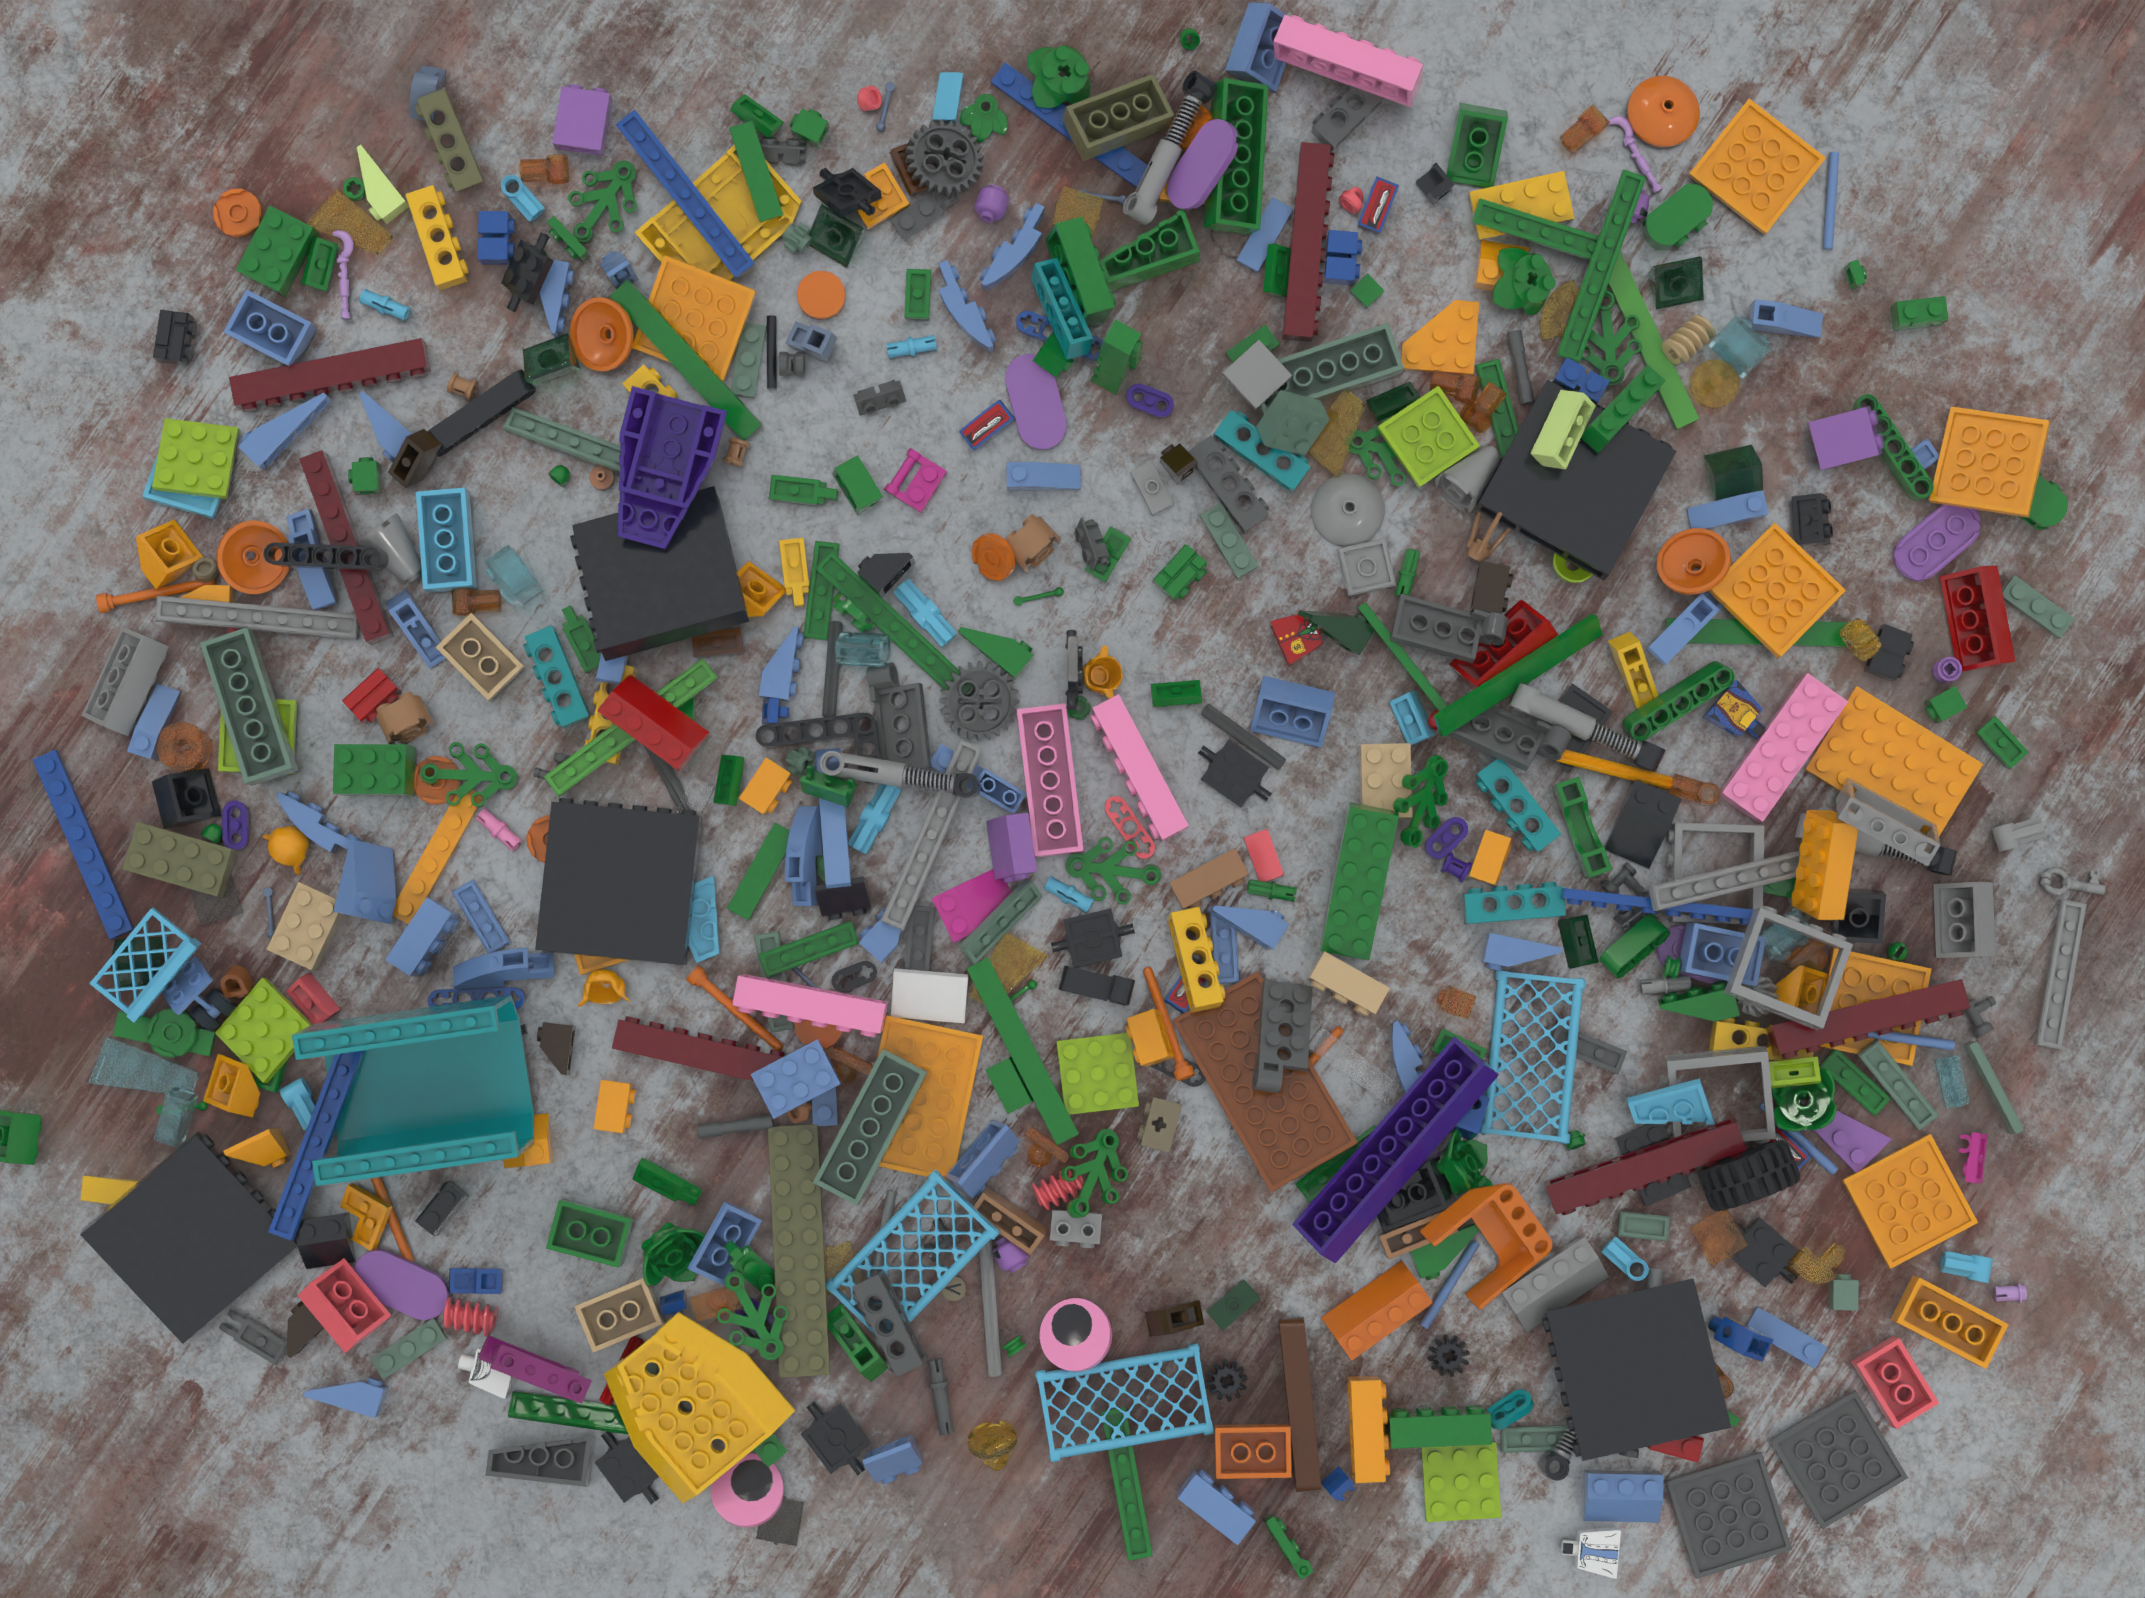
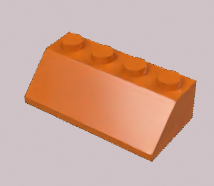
[1321,1260,1433,1361]

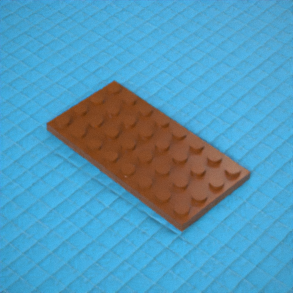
[1172,971,1358,1193]

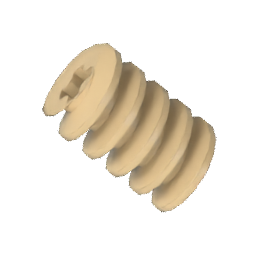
[1662,315,1716,365]

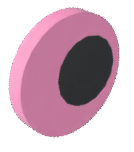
[1040,1298,1112,1372]
[711,1453,784,1528]

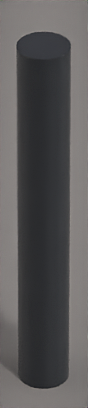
[767,315,777,390]

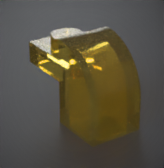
[1788,1243,1847,1284]

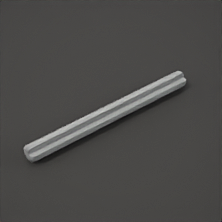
[978,1228,1002,1377]

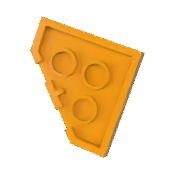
[1401,300,1479,376]

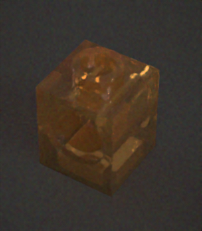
[1436,986,1477,1020]

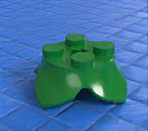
[1027,46,1091,108]
[1492,248,1556,315]
[1771,1068,1837,1132]
[1437,1129,1493,1195]
[641,1222,705,1286]

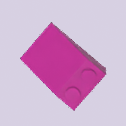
[932,869,1012,944]

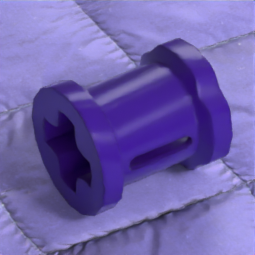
[1440,852,1472,883]

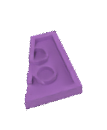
[1813,1111,1892,1173]

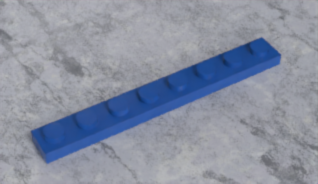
[990,62,1147,188]
[616,110,756,279]
[33,750,134,940]
[1561,888,1753,925]
[268,1051,365,1241]

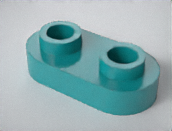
[1487,1389,1534,1430]

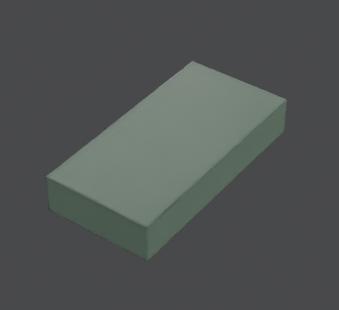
[1617,1211,1670,1241]

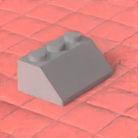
[1933,882,1996,958]

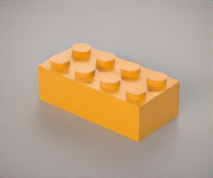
[1792,810,1858,920]
[1890,1276,2009,1369]
[1347,1376,1390,1483]

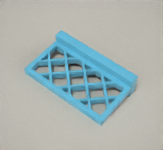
[89,907,202,1023]

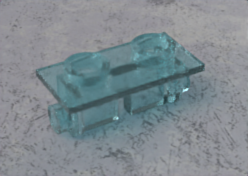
[1935,1055,1970,1109]

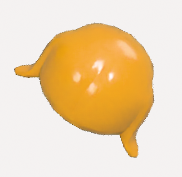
[1083,645,1123,699]
[263,826,309,875]
[578,969,630,1007]

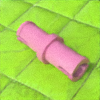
[475,808,523,852]

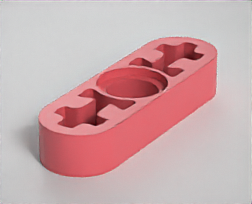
[1105,796,1155,859]

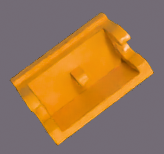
[1469,829,1513,887]

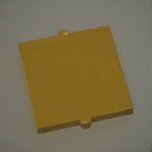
[1051,186,1104,238]
[824,1241,864,1296]

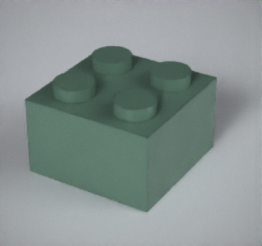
[1256,390,1330,456]

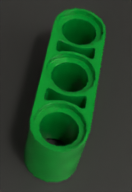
[1600,914,1670,979]

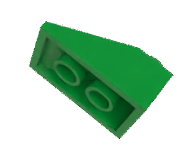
[1446,102,1508,188]

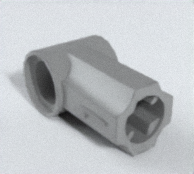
[1991,817,2045,852]

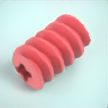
[1031,1170,1084,1211]
[443,1297,498,1336]

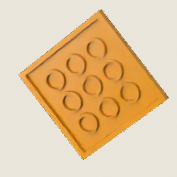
[1688,98,1826,235]
[632,255,757,382]
[1929,406,2050,518]
[1708,522,1846,659]
[1820,948,1932,1066]
[1842,1134,1978,1269]

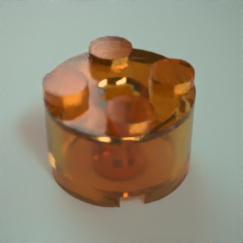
[157,722,213,772]

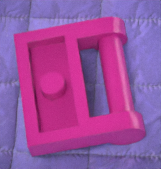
[884,448,947,513]

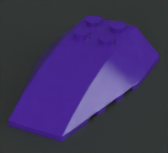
[618,386,728,549]

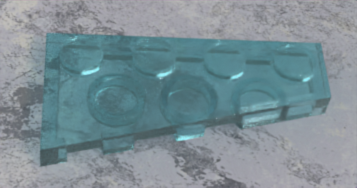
[88,1037,200,1096]

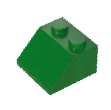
[0,1109,42,1165]

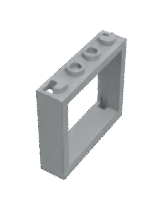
[1836,778,1941,866]
[1666,823,1765,925]
[1724,906,1853,1030]
[1665,1046,1776,1144]

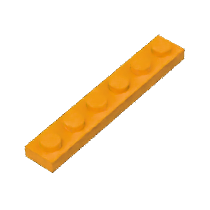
[393,790,483,924]

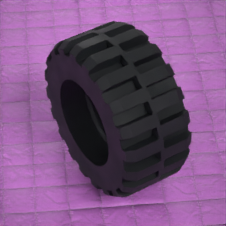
[1698,1140,1800,1212]

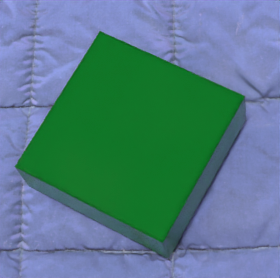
[1350,273,1384,309]

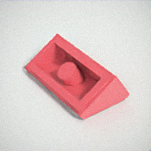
[1244,829,1284,882]
[286,973,340,1024]

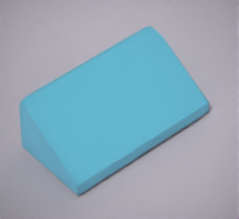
[932,72,964,124]
[1389,690,1435,745]

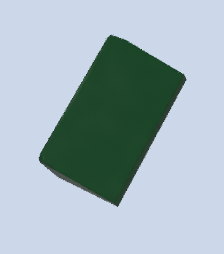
[1558,914,1599,969]

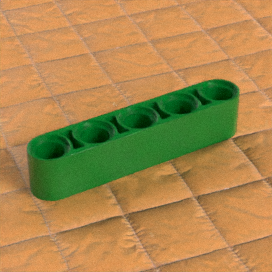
[1852,394,1933,501]
[1622,661,1735,741]

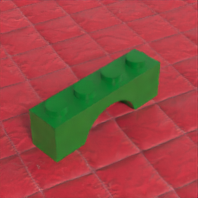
[1581,364,1666,454]
[1552,776,1613,879]

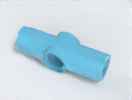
[893,578,957,648]
[848,784,902,855]

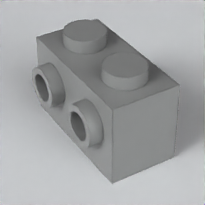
[1050,1209,1102,1248]

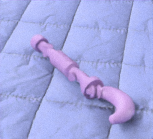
[1607,116,1663,194]
[332,230,354,319]

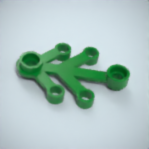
[568,160,638,244]
[1581,290,1642,386]
[1345,417,1406,487]
[420,742,517,808]
[1393,755,1448,848]
[1065,837,1161,904]
[1061,1129,1128,1219]
[717,1271,788,1360]

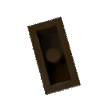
[1160,443,1198,485]
[537,1022,576,1075]
[1145,1300,1204,1337]
[287,1301,324,1358]

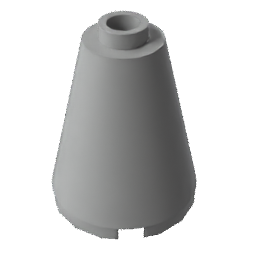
[1435,445,1501,512]
[357,513,422,583]

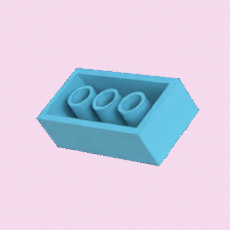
[416,488,477,593]

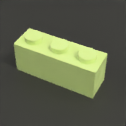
[1530,390,1596,469]

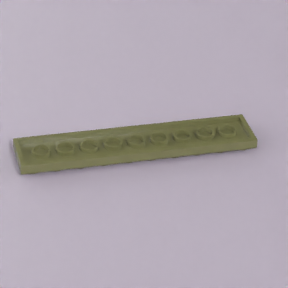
[768,1124,830,1378]

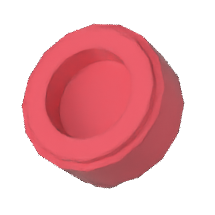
[857,85,882,112]
[1339,187,1363,214]

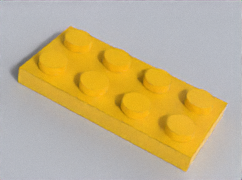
[1468,171,1575,241]

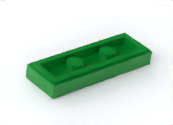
[1819,1049,1891,1117]

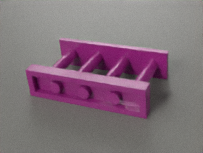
[478,1335,592,1404]

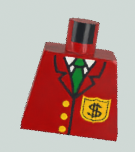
[1269,614,1323,667]

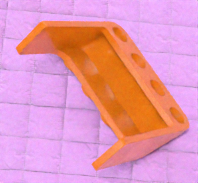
[1420,1183,1552,1310]

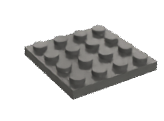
[1769,1390,1908,1529]
[1665,1452,1792,1579]

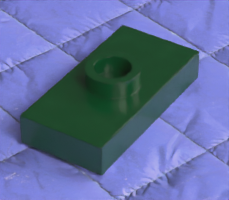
[1366,382,1421,422]
[1206,1279,1260,1331]

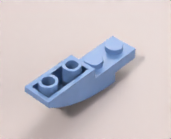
[980,203,1045,291]
[938,260,996,352]
[286,509,337,610]
[1647,591,1723,666]
[931,744,1026,814]
[277,791,362,853]
[785,806,822,906]
[453,948,554,990]
[1390,1020,1424,1093]

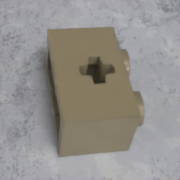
[1137,1097,1182,1153]

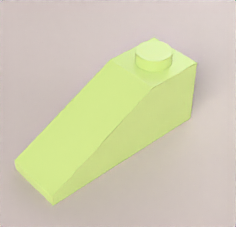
[357,144,409,224]

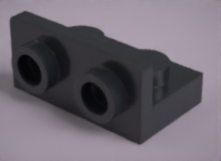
[1792,493,1833,546]

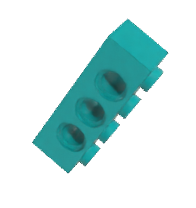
[1031,258,1093,360]
[1213,410,1311,494]
[523,625,591,729]
[1475,758,1561,853]
[1462,882,1566,925]

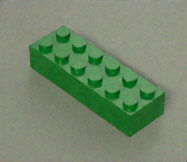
[1204,78,1269,235]
[1320,802,1399,960]

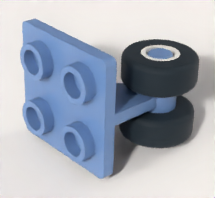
[162,956,235,1032]

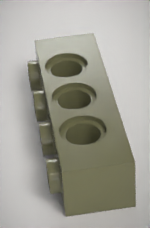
[414,87,483,192]

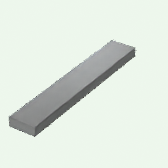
[2035,899,2087,1050]

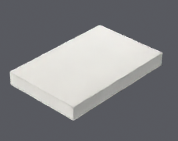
[891,968,968,1023]

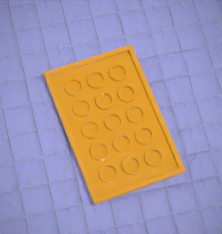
[1804,686,1983,836]
[877,1015,983,1181]

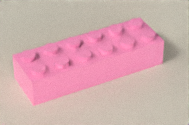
[1274,15,1423,108]
[1717,673,1848,824]
[1090,694,1189,842]
[1017,703,1084,858]
[732,974,889,1037]

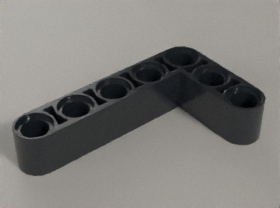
[756,712,881,785]
[1058,965,1135,1006]

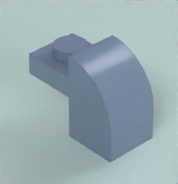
[410,66,446,121]
[785,321,837,361]

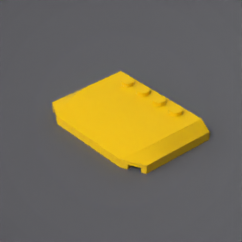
[634,145,801,280]

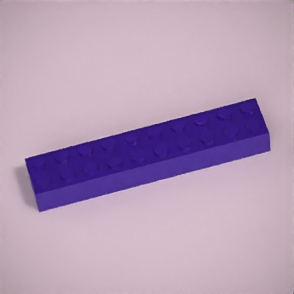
[1292,1036,1499,1263]

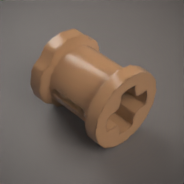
[447,372,478,401]
[722,437,750,468]

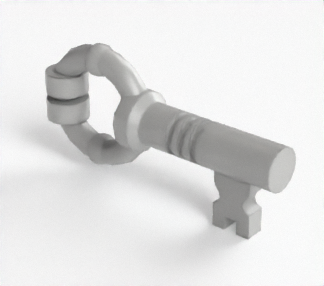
[2040,867,2105,895]

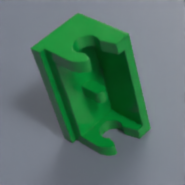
[832,455,883,515]
[800,765,858,807]
[985,1057,1034,1114]

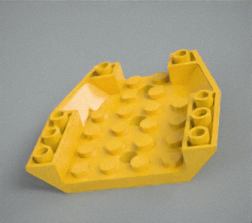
[604,1312,795,1503]

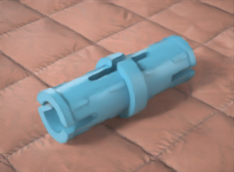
[359,289,411,322]
[886,335,937,359]
[1043,876,1094,913]

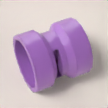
[1932,657,1962,684]

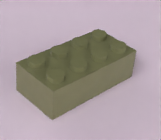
[1062,74,1175,161]
[122,822,238,898]

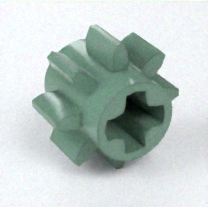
[782,222,813,254]
[785,746,816,778]

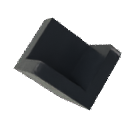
[1416,163,1454,205]

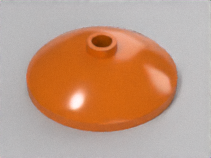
[1627,76,1700,147]
[570,297,634,371]
[216,520,290,594]
[1657,528,1731,595]

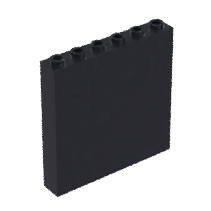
[1475,380,1677,581]
[570,486,750,661]
[535,798,702,965]
[80,1131,297,1344]
[1542,1278,1731,1461]

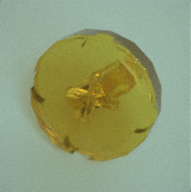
[1689,360,1739,409]
[967,1421,1017,1471]

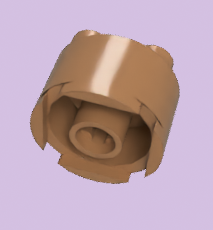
[1005,514,1061,572]
[376,691,434,744]

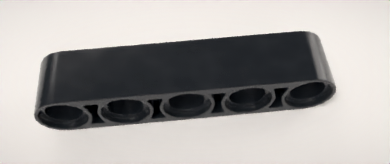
[427,369,536,457]
[264,542,389,571]

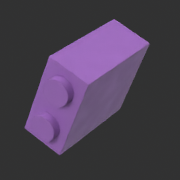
[552,84,613,156]
[1808,406,1884,470]
[986,813,1037,883]

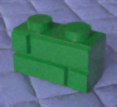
[1891,296,1948,331]
[1152,544,1208,601]

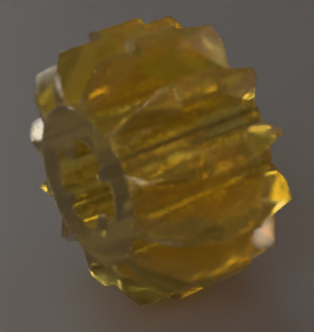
[1840,618,1881,661]

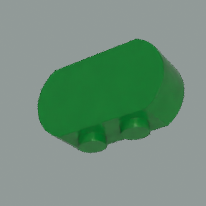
[1642,184,1713,251]
[2018,471,2068,530]

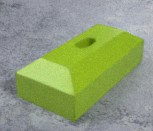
[1769,1056,1821,1088]

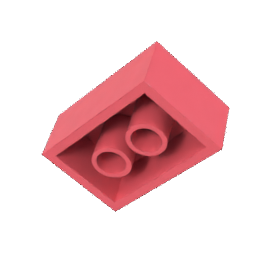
[298,1258,392,1353]
[1850,1336,1939,1429]

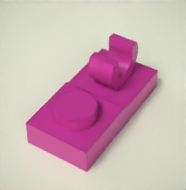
[1959,1132,1988,1184]

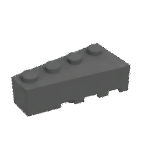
[485,1436,595,1487]

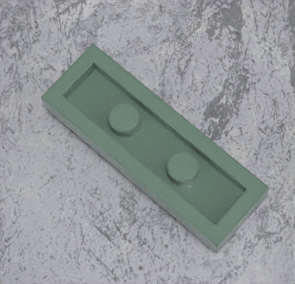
[731,322,767,399]
[1200,503,1259,579]
[2002,575,2075,639]
[370,1318,448,1379]

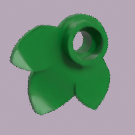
[960,94,1008,143]

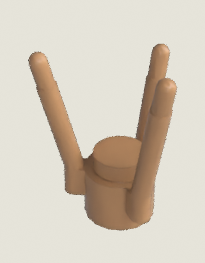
[1466,511,1511,562]

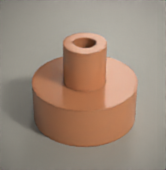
[589,466,615,491]
[787,1102,812,1124]

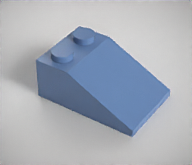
[333,839,396,924]
[1679,923,1766,987]
[862,1434,924,1484]

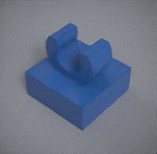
[762,698,789,724]
[660,1290,687,1317]
[1321,1466,1355,1501]

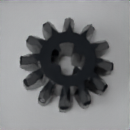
[1427,1334,1470,1377]
[1206,1359,1248,1402]

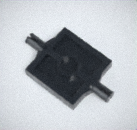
[813,168,882,218]
[501,232,554,312]
[1065,630,1083,710]
[1198,739,1272,807]
[1051,908,1135,968]
[1726,1217,1798,1288]
[801,1401,871,1476]
[595,1432,659,1505]

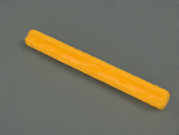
[1556,750,1673,789]

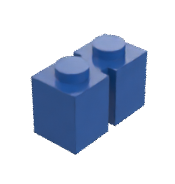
[478,211,516,265]
[1324,230,1362,286]
[1553,358,1610,405]

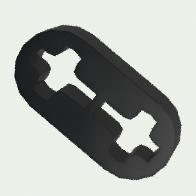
[831,961,877,992]

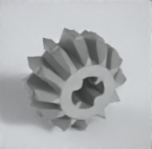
[1737,975,1779,1017]

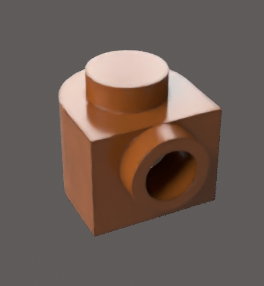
[220,965,254,998]

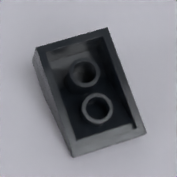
[1604,780,1682,869]
[1377,1157,1457,1233]

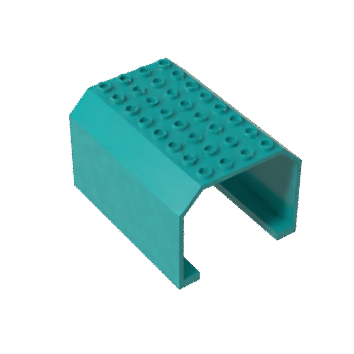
[292,995,534,1186]

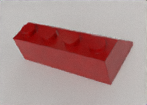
[1939,565,2016,672]
[1449,599,1558,690]
[597,674,710,772]

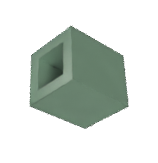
[1828,1274,1859,1311]

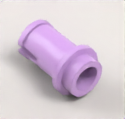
[1994,1283,2027,1303]

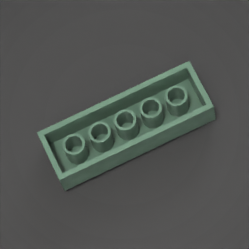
[1259,323,1404,417]
[200,627,298,786]
[813,1049,928,1206]

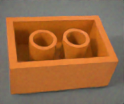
[1214,1424,1292,1479]

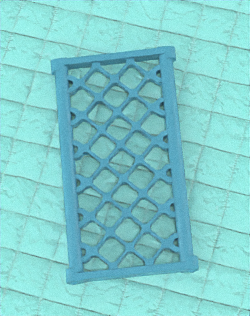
[1479,969,1586,1144]
[826,1169,1000,1343]
[1035,1343,1214,1462]

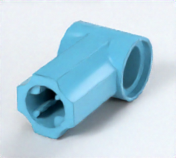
[501,175,546,223]
[279,1077,316,1130]
[1601,1236,1649,1281]
[1940,1251,1993,1283]

